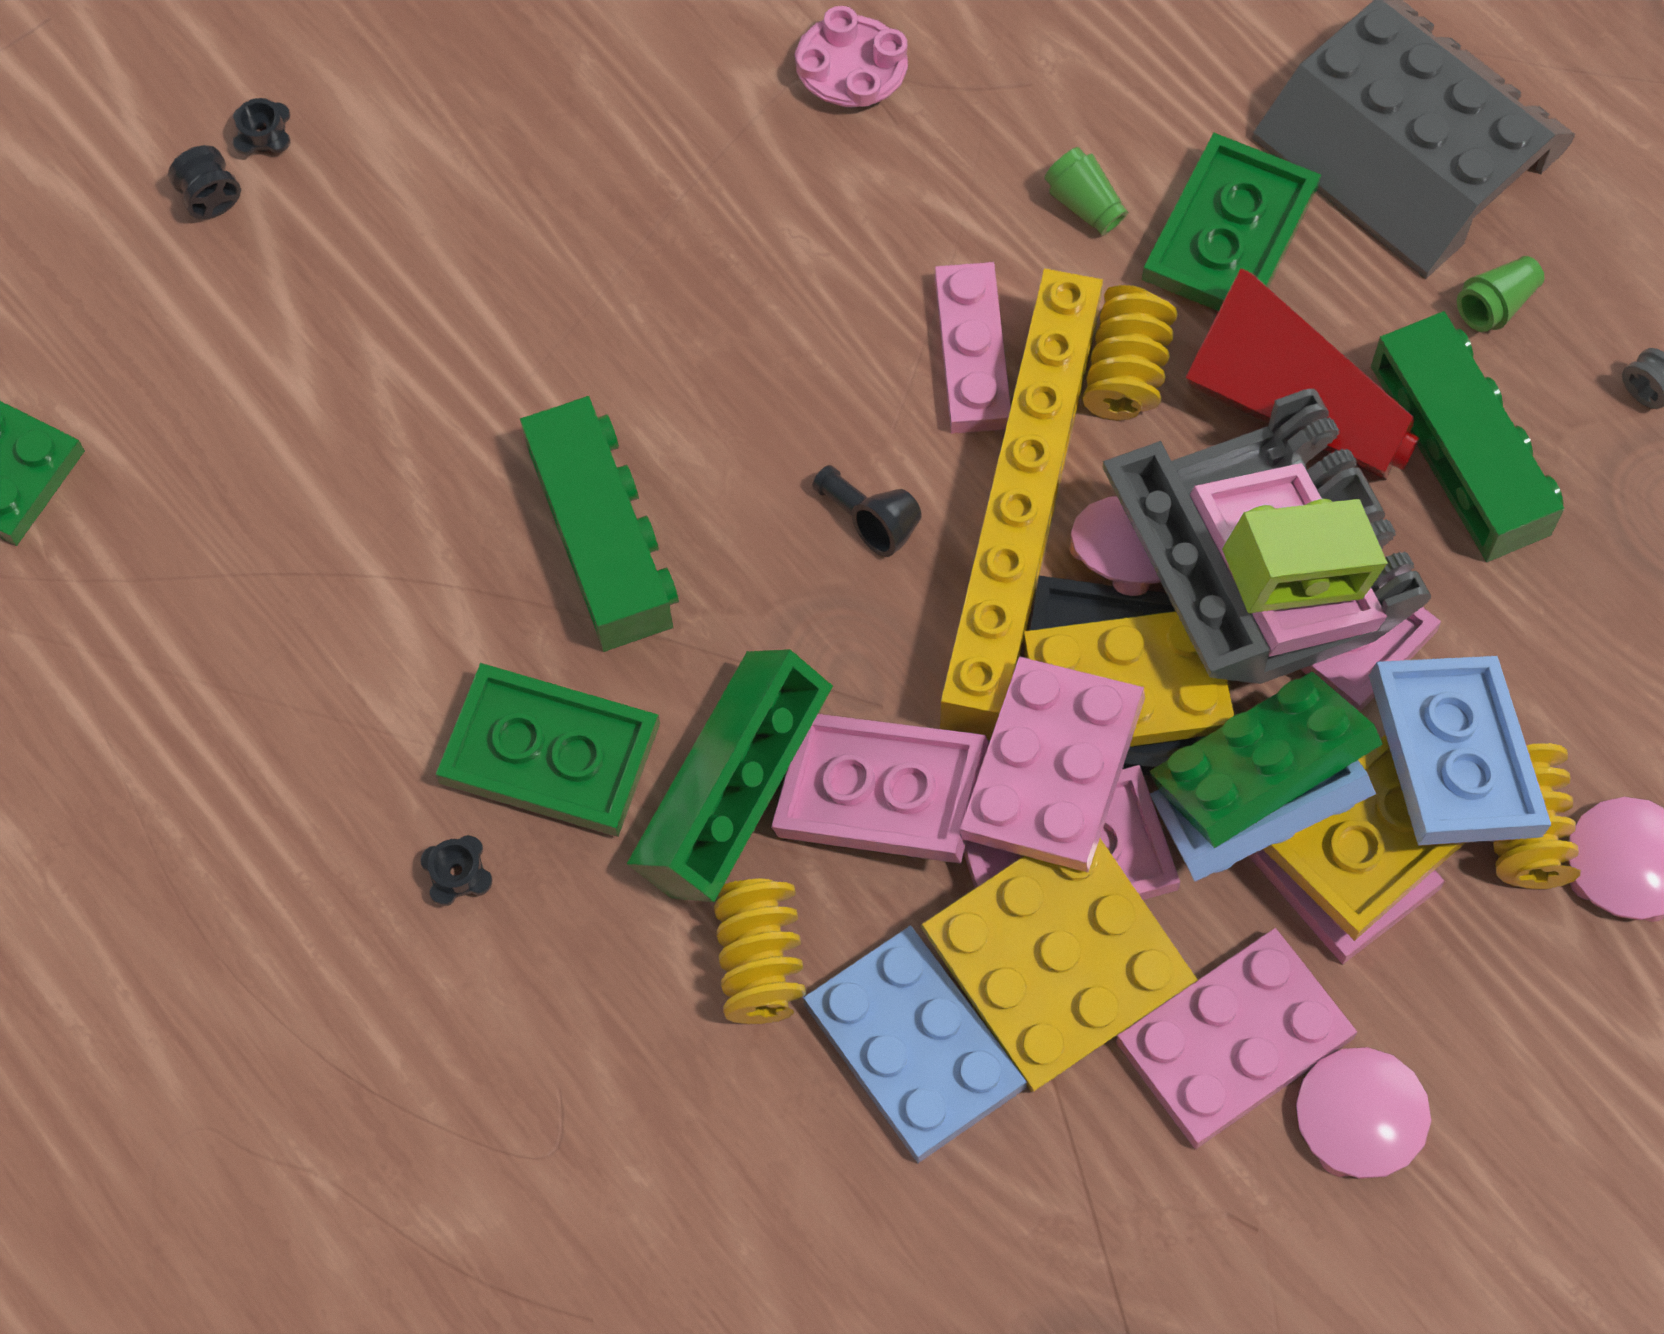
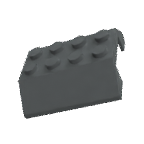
[1252,0,1575,279]
[1102,389,1431,684]

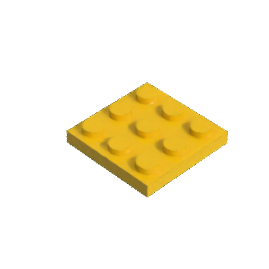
[921,838,1198,1092]

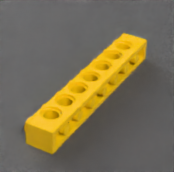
[940,268,1103,741]

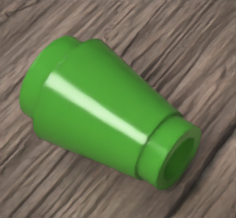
[1044,147,1128,235]
[1457,256,1545,332]

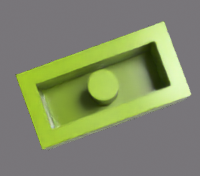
[1222,499,1387,613]

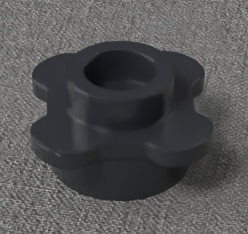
[233,98,291,155]
[420,835,493,906]

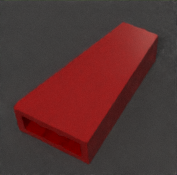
[1185,268,1419,480]

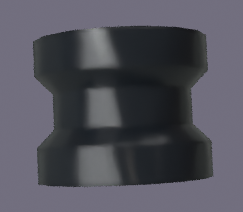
[168,145,241,220]

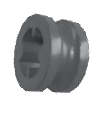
[1622,348,1664,409]

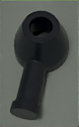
[812,465,922,557]

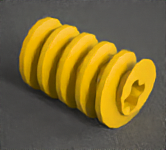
[1083,285,1177,421]
[1493,743,1581,889]
[714,878,806,1024]

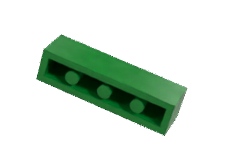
[1371,311,1565,563]
[520,396,679,652]
[627,649,833,902]

